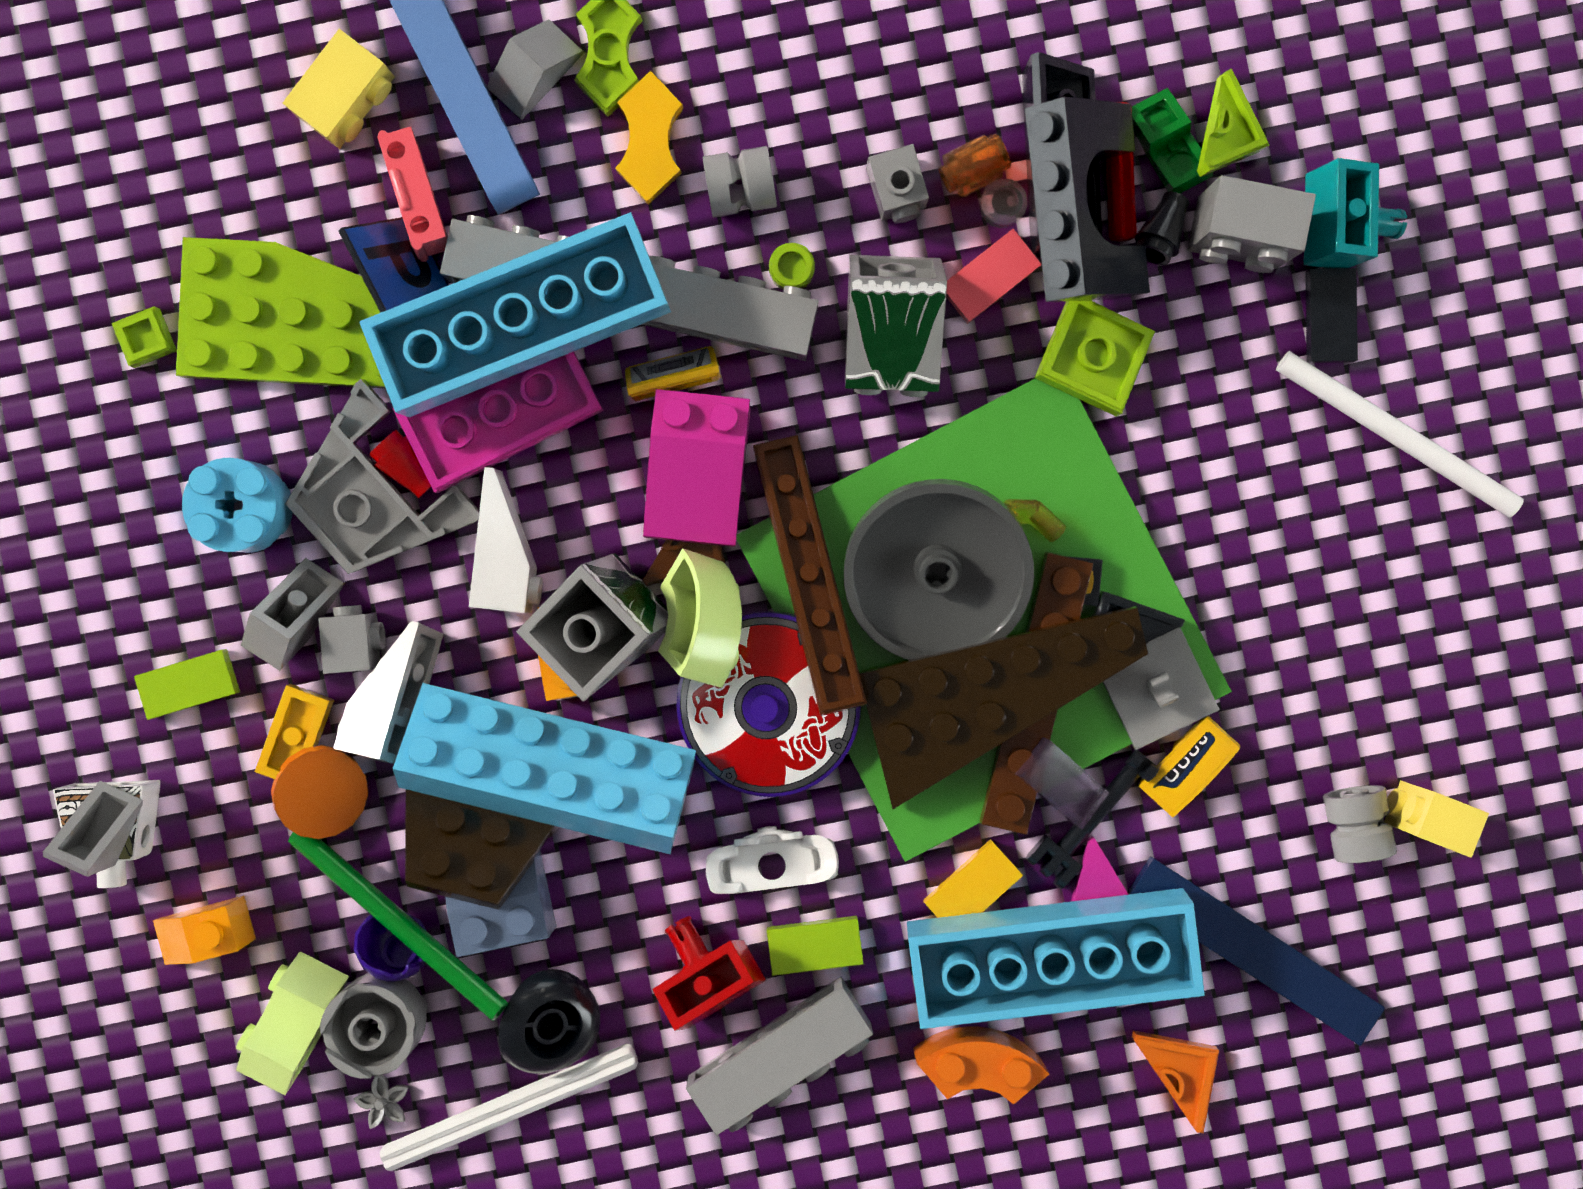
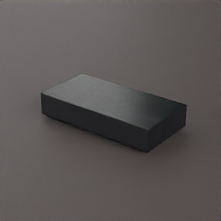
[1305,268,1358,363]

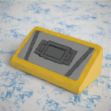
[625,346,721,402]

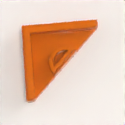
[1132,1030,1219,1133]

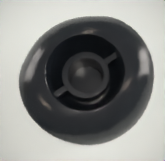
[498,969,600,1074]

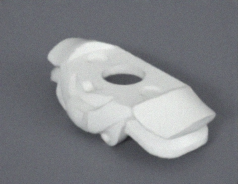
[706,826,839,894]

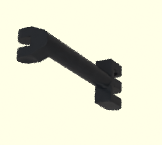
[1025,749,1160,890]

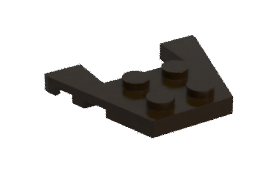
[405,789,558,910]

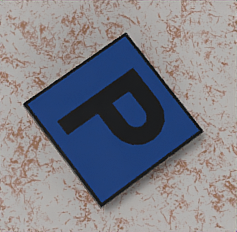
[338,217,449,313]

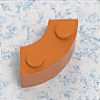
[913,1026,1049,1105]

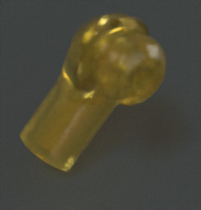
[1003,499,1066,542]

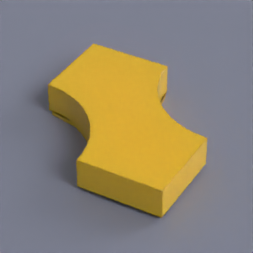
[615,71,683,205]

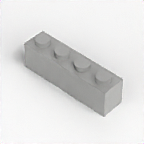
[686,977,873,1136]

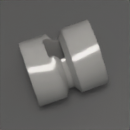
[702,146,777,218]
[1323,785,1397,863]

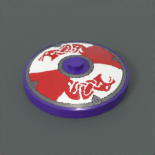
[677,611,862,797]

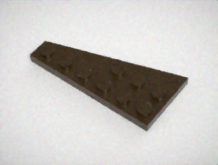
[859,606,1148,809]

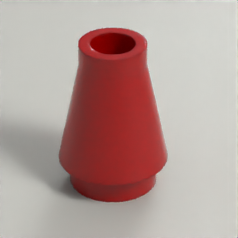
[369,429,431,499]

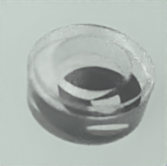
[980,179,1027,228]

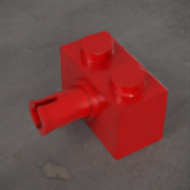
[652,916,766,1031]

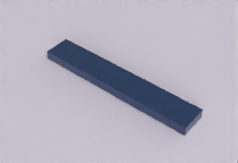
[1127,856,1385,1046]

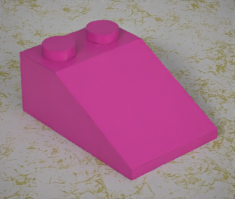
[643,389,750,547]

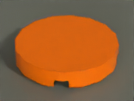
[271,745,368,839]

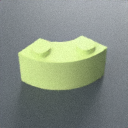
[658,549,742,688]
[236,951,349,1096]

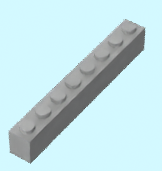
[440,215,819,361]

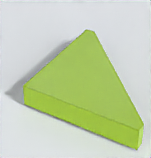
[1197,69,1269,177]

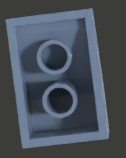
[445,850,556,957]

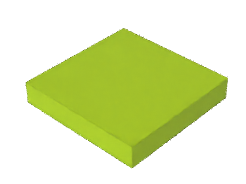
[1034,301,1155,417]

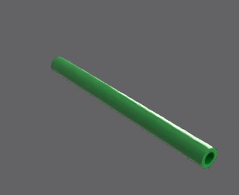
[288,832,509,1021]

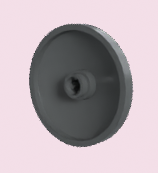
[844,479,1034,660]

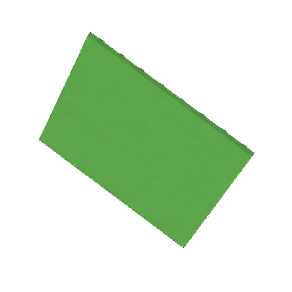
[736,379,1232,862]

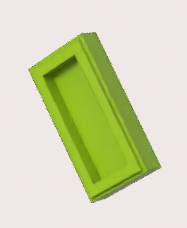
[134,649,240,720]
[767,916,864,976]

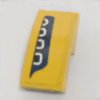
[1139,716,1240,818]

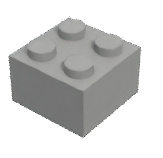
[1187,175,1316,273]

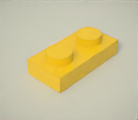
[254,684,334,779]

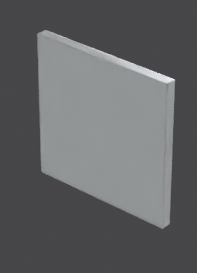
[1103,628,1220,750]

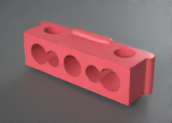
[377,126,448,262]

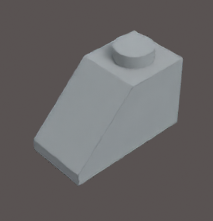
[241,558,344,671]

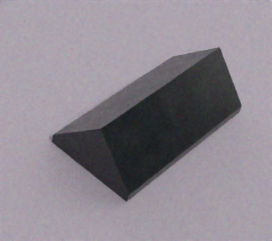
[1022,52,1102,258]

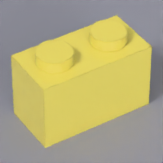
[282,29,395,150]
[1384,780,1489,858]

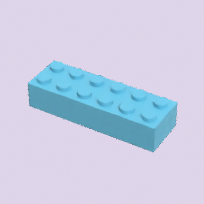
[359,212,671,417]
[393,683,696,855]
[907,888,1205,1029]

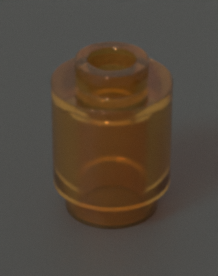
[938,134,1011,198]

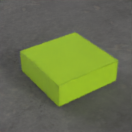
[111,306,177,368]

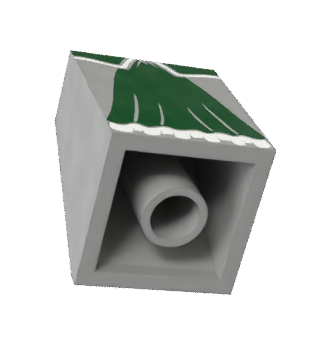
[845,255,947,397]
[516,553,668,701]

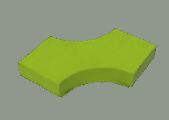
[574,0,642,117]

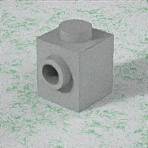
[866,144,929,224]
[318,605,386,674]

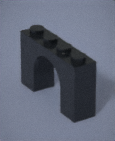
[1025,97,1150,302]

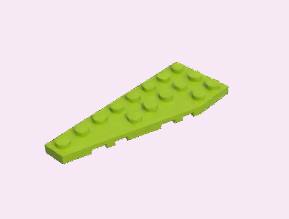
[176,237,386,389]

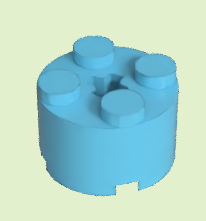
[182,458,293,553]

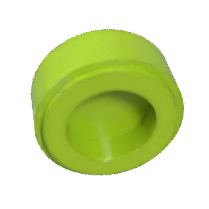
[769,243,815,289]

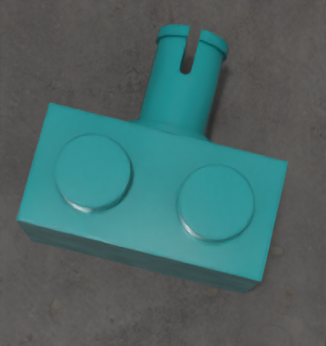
[1304,158,1407,268]

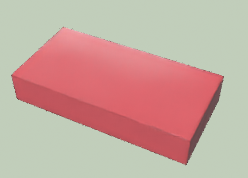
[946,228,1042,324]

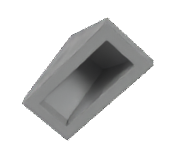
[487,19,584,120]
[43,781,143,877]

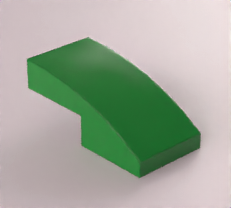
[1132,88,1213,194]

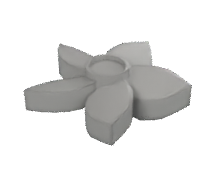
[354,1074,409,1129]

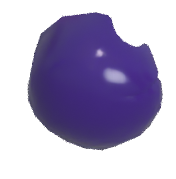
[353,913,427,982]

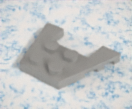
[285,379,480,574]

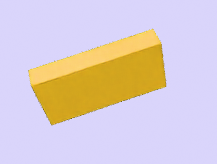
[923,839,1023,918]

